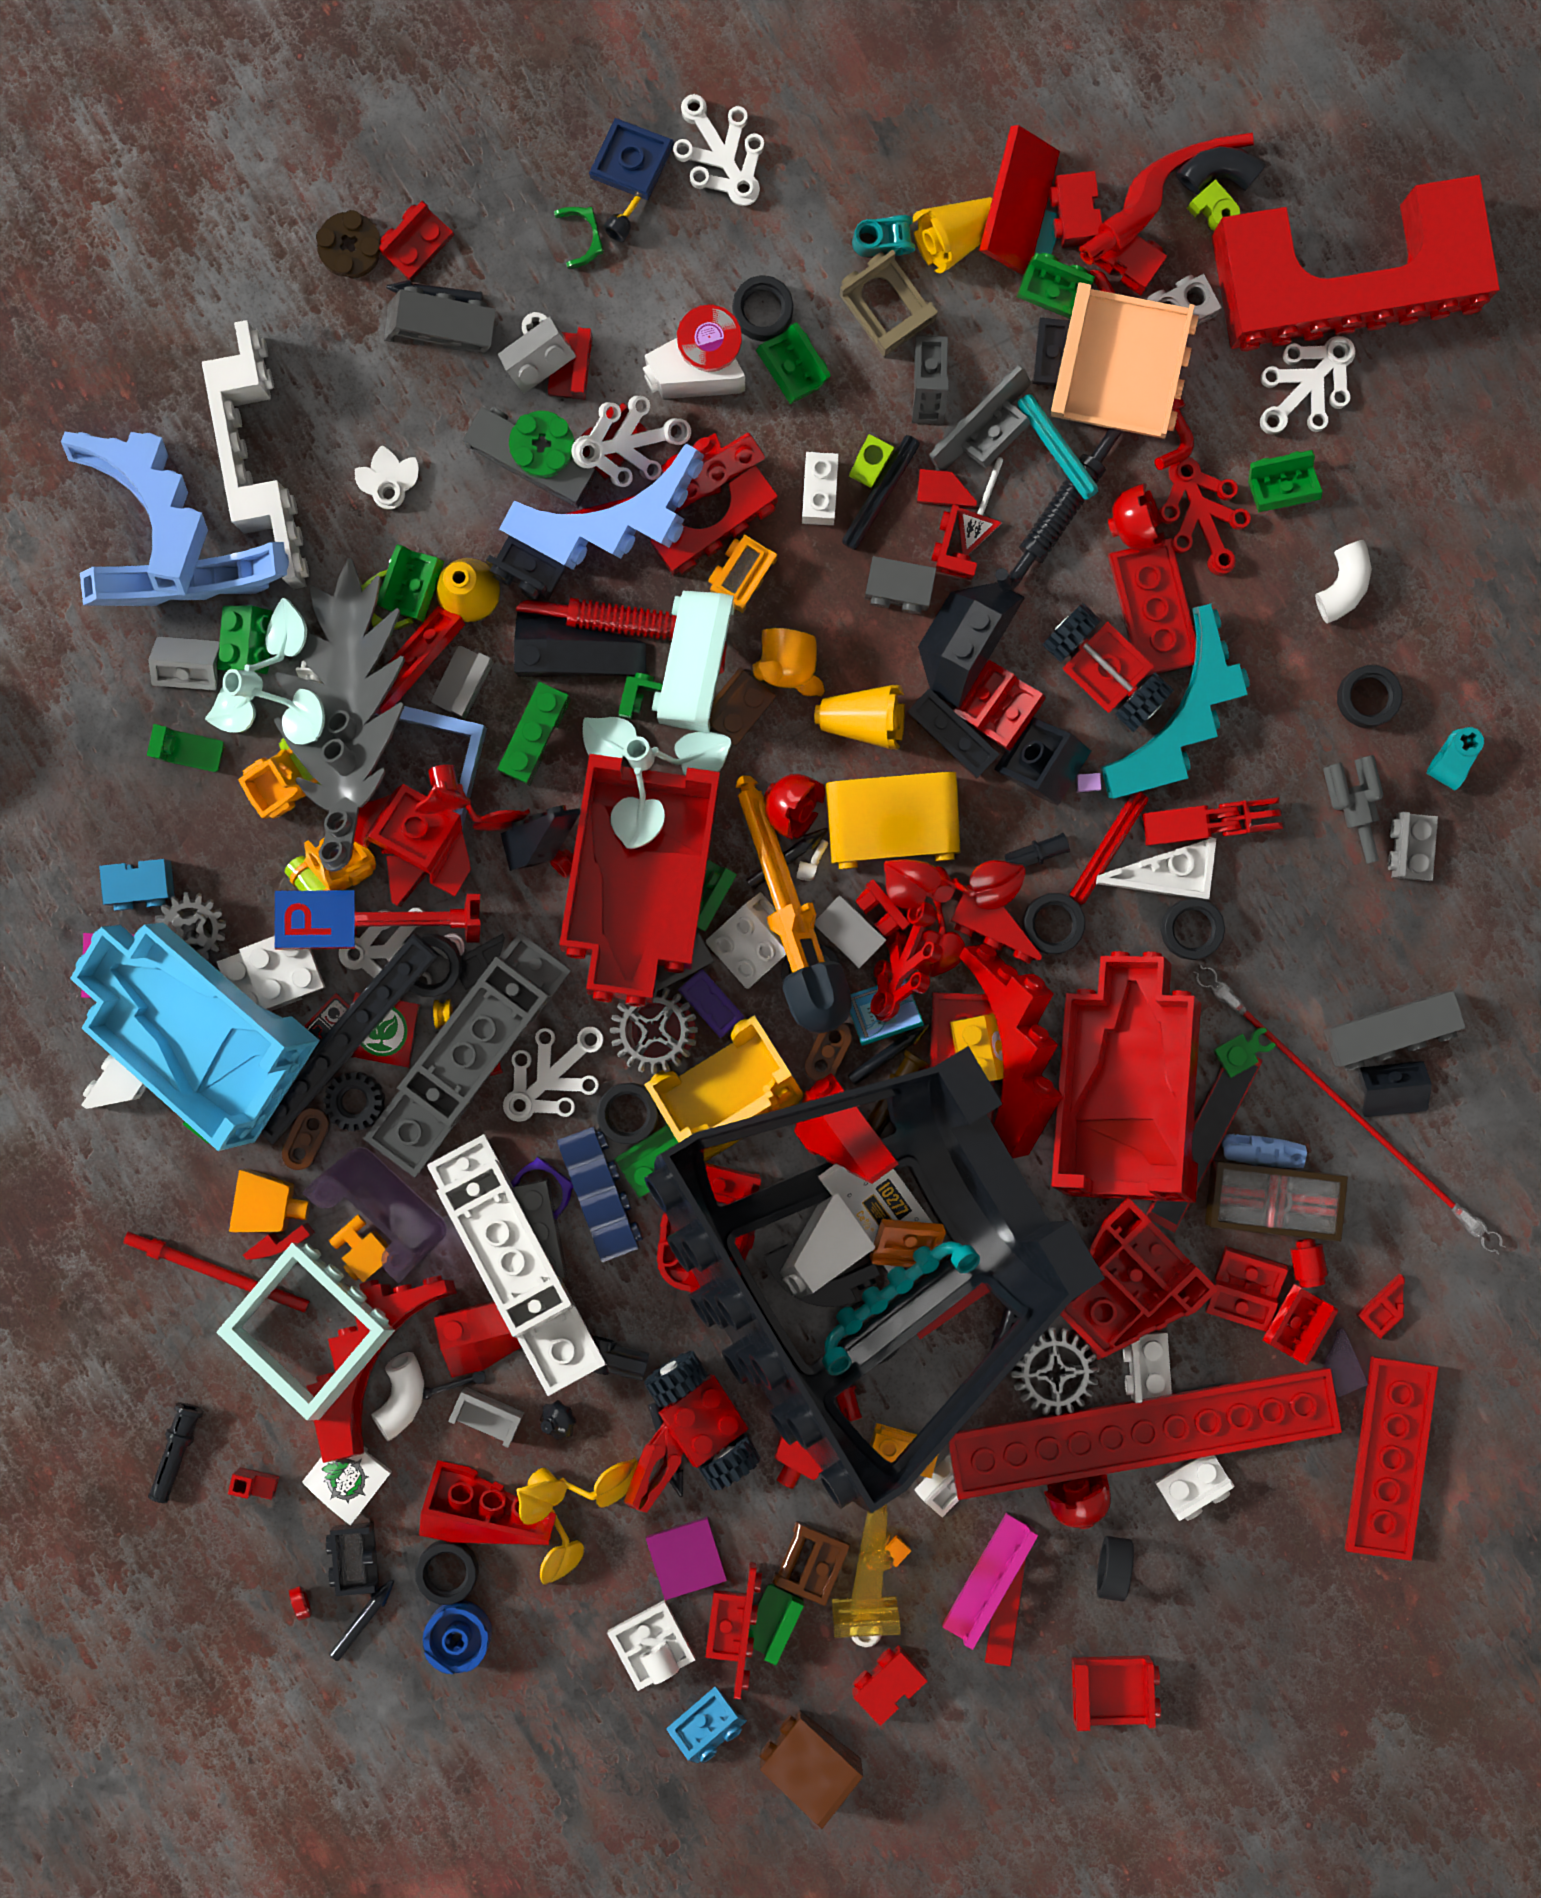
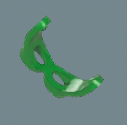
[554,207,604,269]

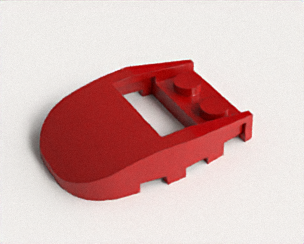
[657,1162,761,1292]

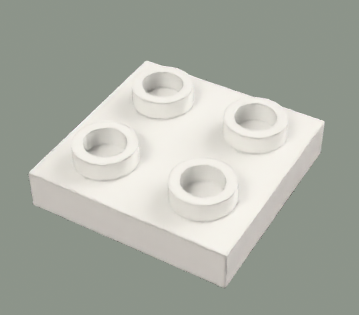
[607,1600,696,1691]

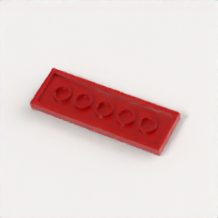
[1345,1356,1438,1561]

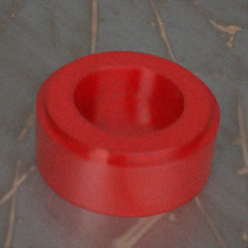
[289,1586,312,1621]

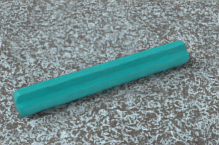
[1018,394,1098,500]

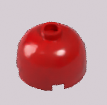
[1108,483,1165,550]
[764,774,825,840]
[1044,1474,1111,1529]

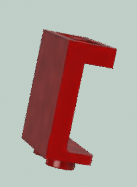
[1071,1655,1161,1731]

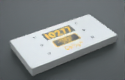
[818,1164,932,1272]

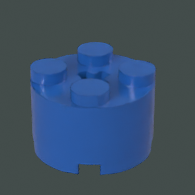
[423,1600,492,1674]

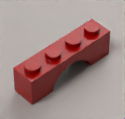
[650,465,778,576]

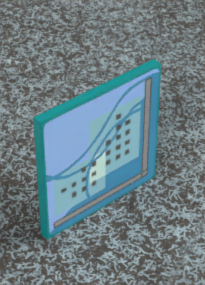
[850,978,924,1046]

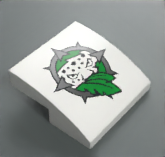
[302,1446,392,1525]

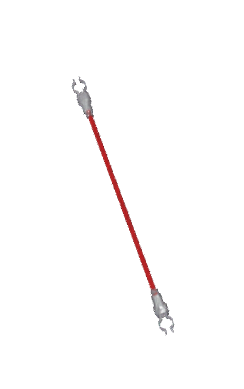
[1194,965,1506,1255]

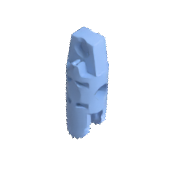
[1221,1134,1307,1168]

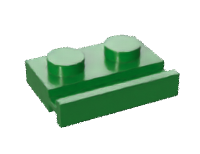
[614,1124,678,1198]

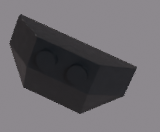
[918,582,1025,708]

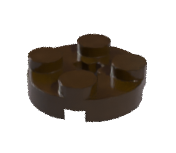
[316,210,381,278]

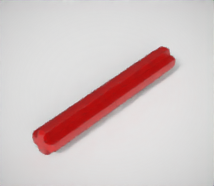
[1069,792,1149,905]

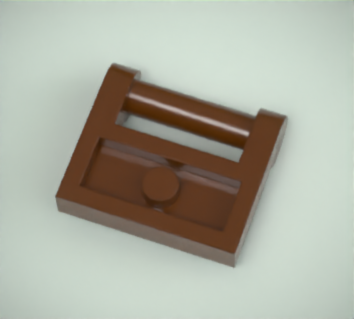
[771,1521,850,1606]

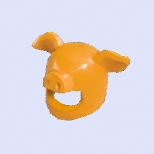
[752,628,825,697]

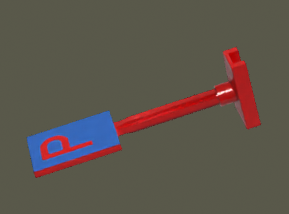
[274,890,480,950]

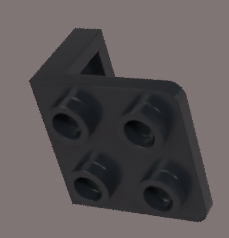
[486,535,566,601]

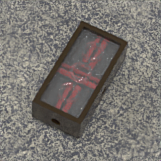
[1205,1160,1348,1242]

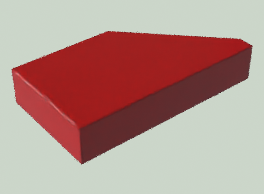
[917,469,977,508]
[1356,1274,1405,1339]

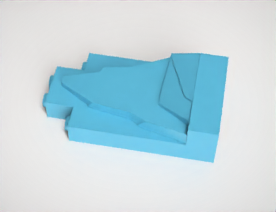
[70,923,320,1151]

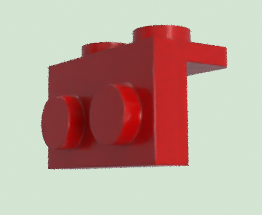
[1262,1284,1338,1365]

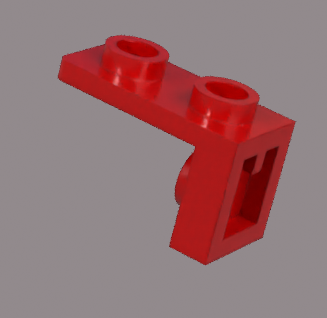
[931,504,977,581]

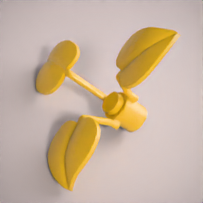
[517,1456,638,1585]

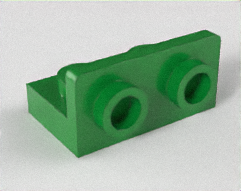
[698,860,737,931]

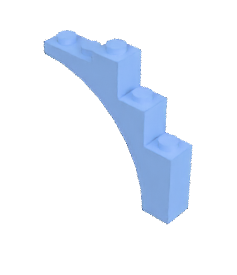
[61,431,208,596]
[499,443,704,570]
[80,542,289,606]

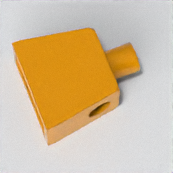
[229,1168,310,1232]

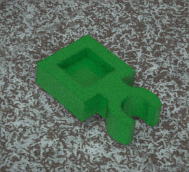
[1213,1028,1276,1078]

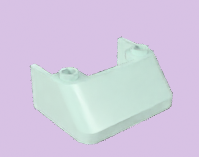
[652,590,735,733]

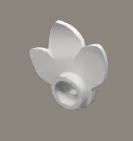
[355,446,419,510]

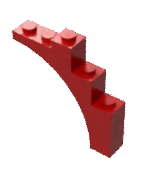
[959,944,1062,1159]
[306,1275,457,1463]

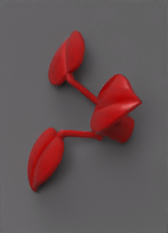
[381,764,530,855]
[884,859,1025,977]

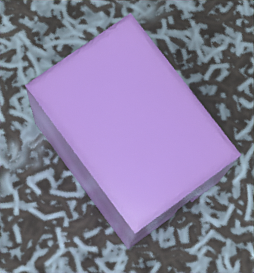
[1075,773,1101,792]

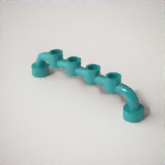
[822,1241,980,1375]

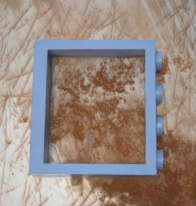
[374,704,487,829]

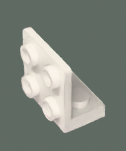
[706,892,786,989]

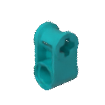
[852,215,915,257]
[1426,727,1484,791]

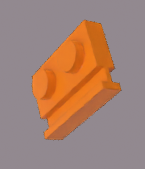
[869,1219,946,1267]

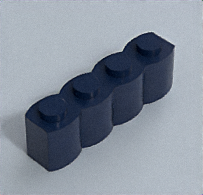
[557,1126,643,1262]

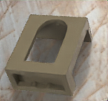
[839,250,938,357]

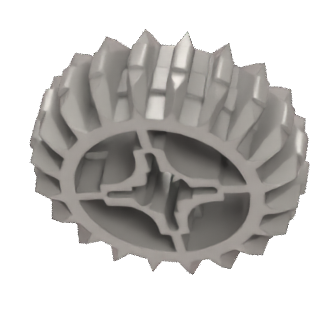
[610,987,698,1074]
[1011,1327,1099,1416]

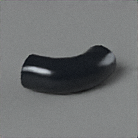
[1176,146,1267,195]

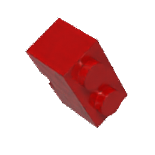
[1049,171,1102,248]
[1093,235,1167,296]
[852,1645,928,1726]

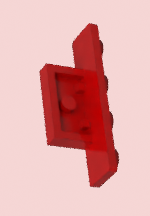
[661,433,765,513]
[705,1562,762,1699]

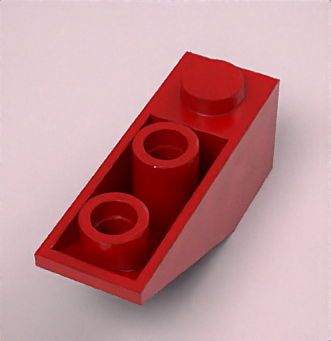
[949,885,1042,964]

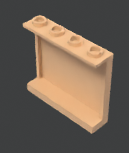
[1051,282,1199,439]

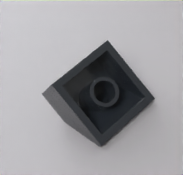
[994,717,1091,806]

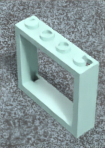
[216,1243,395,1421]

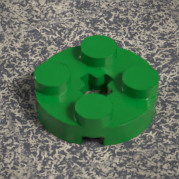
[509,411,575,478]

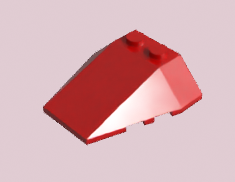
[1060,1197,1219,1358]

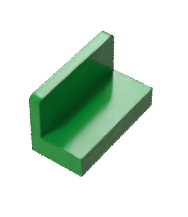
[748,1583,804,1665]

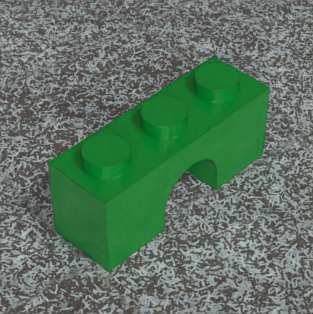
[497,681,571,786]

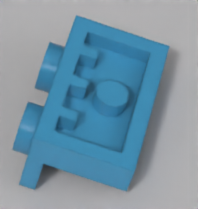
[666,1686,747,1763]

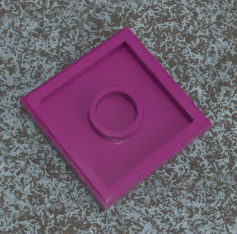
[646,1516,727,1600]

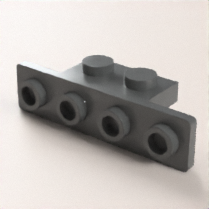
[930,365,1031,471]

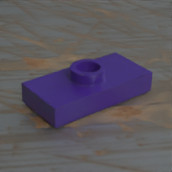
[678,969,744,1038]

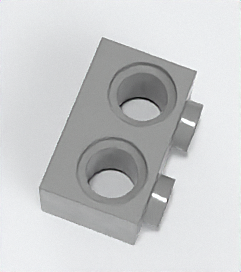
[1147,274,1222,326]

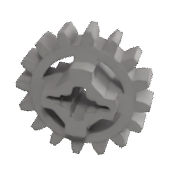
[155,892,226,960]

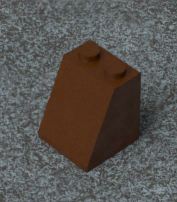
[759,1710,863,1829]

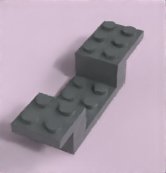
[363,932,572,1178]

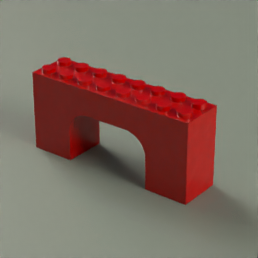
[1211,175,1500,352]

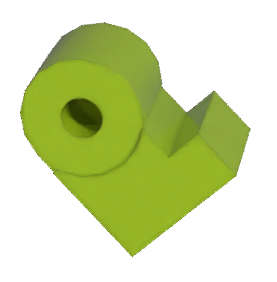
[1186,179,1240,231]
[849,434,896,488]

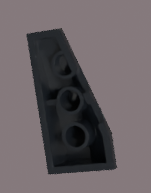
[514,612,646,677]

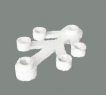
[673,94,764,206]
[1260,336,1355,435]
[572,396,691,487]
[339,907,466,984]
[503,1027,604,1122]

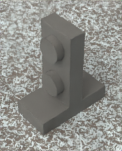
[912,335,949,424]

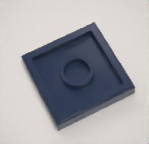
[589,118,674,200]

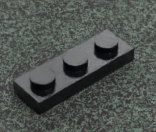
[907,688,1000,779]

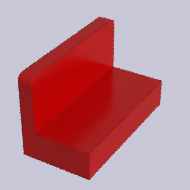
[547,327,593,400]

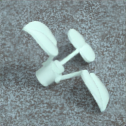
[205,598,325,745]
[583,717,732,849]

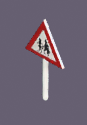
[958,457,1003,555]

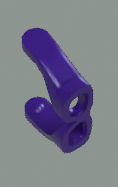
[511,1156,574,1220]

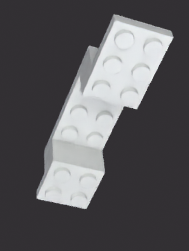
[202,320,309,589]
[427,1134,607,1396]

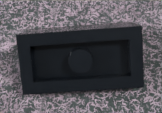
[1359,1061,1432,1117]

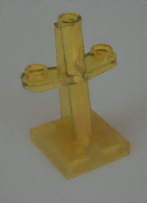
[832,1504,900,1638]

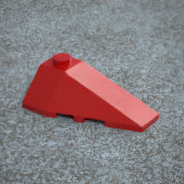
[794,1073,899,1184]
[434,1301,522,1377]
[419,1460,556,1545]

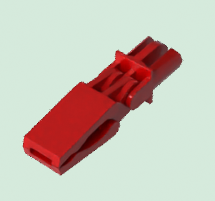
[1142,797,1283,846]
[624,1422,683,1513]

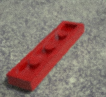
[376,606,465,715]

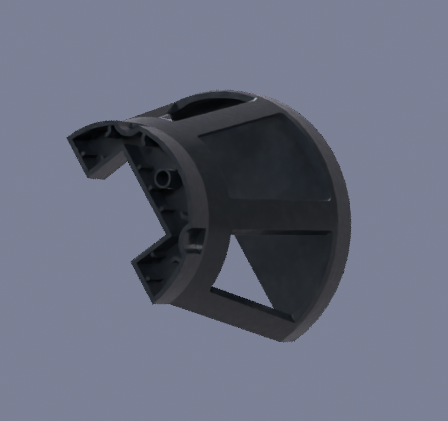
[644,1046,1105,1513]

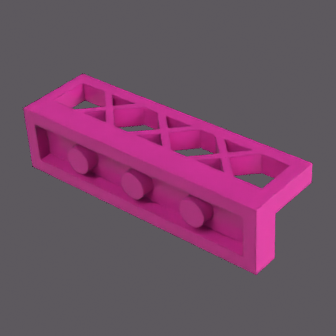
[942,1512,1038,1650]

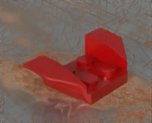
[354,784,471,897]

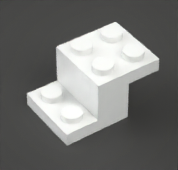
[217,936,326,1011]

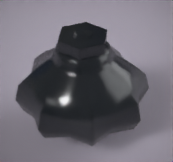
[540,1400,577,1440]

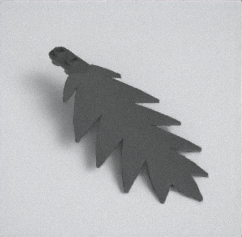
[274,558,405,871]

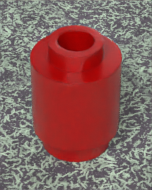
[1290,1238,1328,1288]

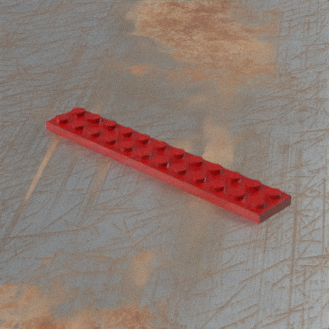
[948,1367,1342,1500]

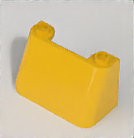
[825,772,961,869]
[644,1015,803,1161]

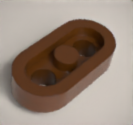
[805,1023,852,1082]
[282,1108,330,1170]

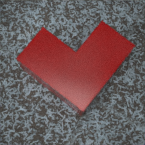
[228,1467,280,1500]

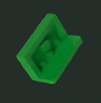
[1016,253,1095,319]
[756,322,831,404]
[1248,450,1322,513]
[377,544,445,622]
[217,605,273,674]

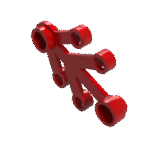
[1158,457,1251,576]
[870,901,943,1022]

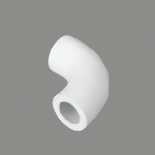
[1315,540,1372,623]
[371,1352,424,1441]

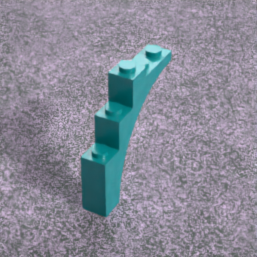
[1100,604,1250,799]

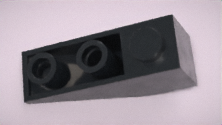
[500,805,581,871]

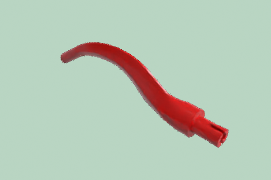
[1079,132,1254,265]

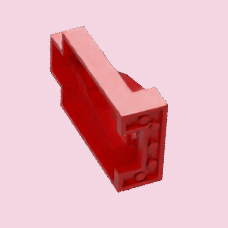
[559,754,720,1007]
[1051,951,1201,1203]

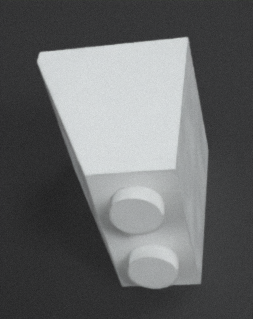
[643,338,745,399]
[780,1193,876,1300]

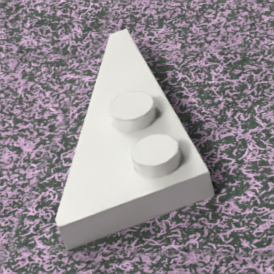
[1096,838,1217,901]

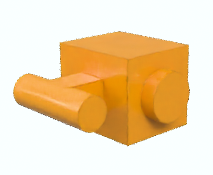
[329,1214,397,1282]

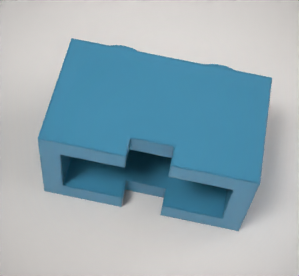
[99,859,175,911]

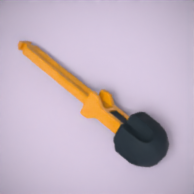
[736,775,852,1033]

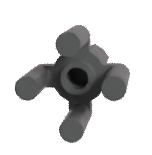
[1323,755,1383,864]

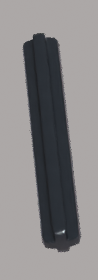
[842,435,920,550]

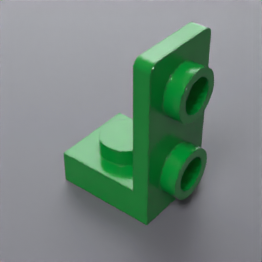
[618,673,663,720]
[147,724,225,772]

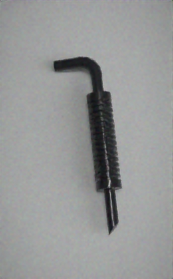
[995,428,1123,592]

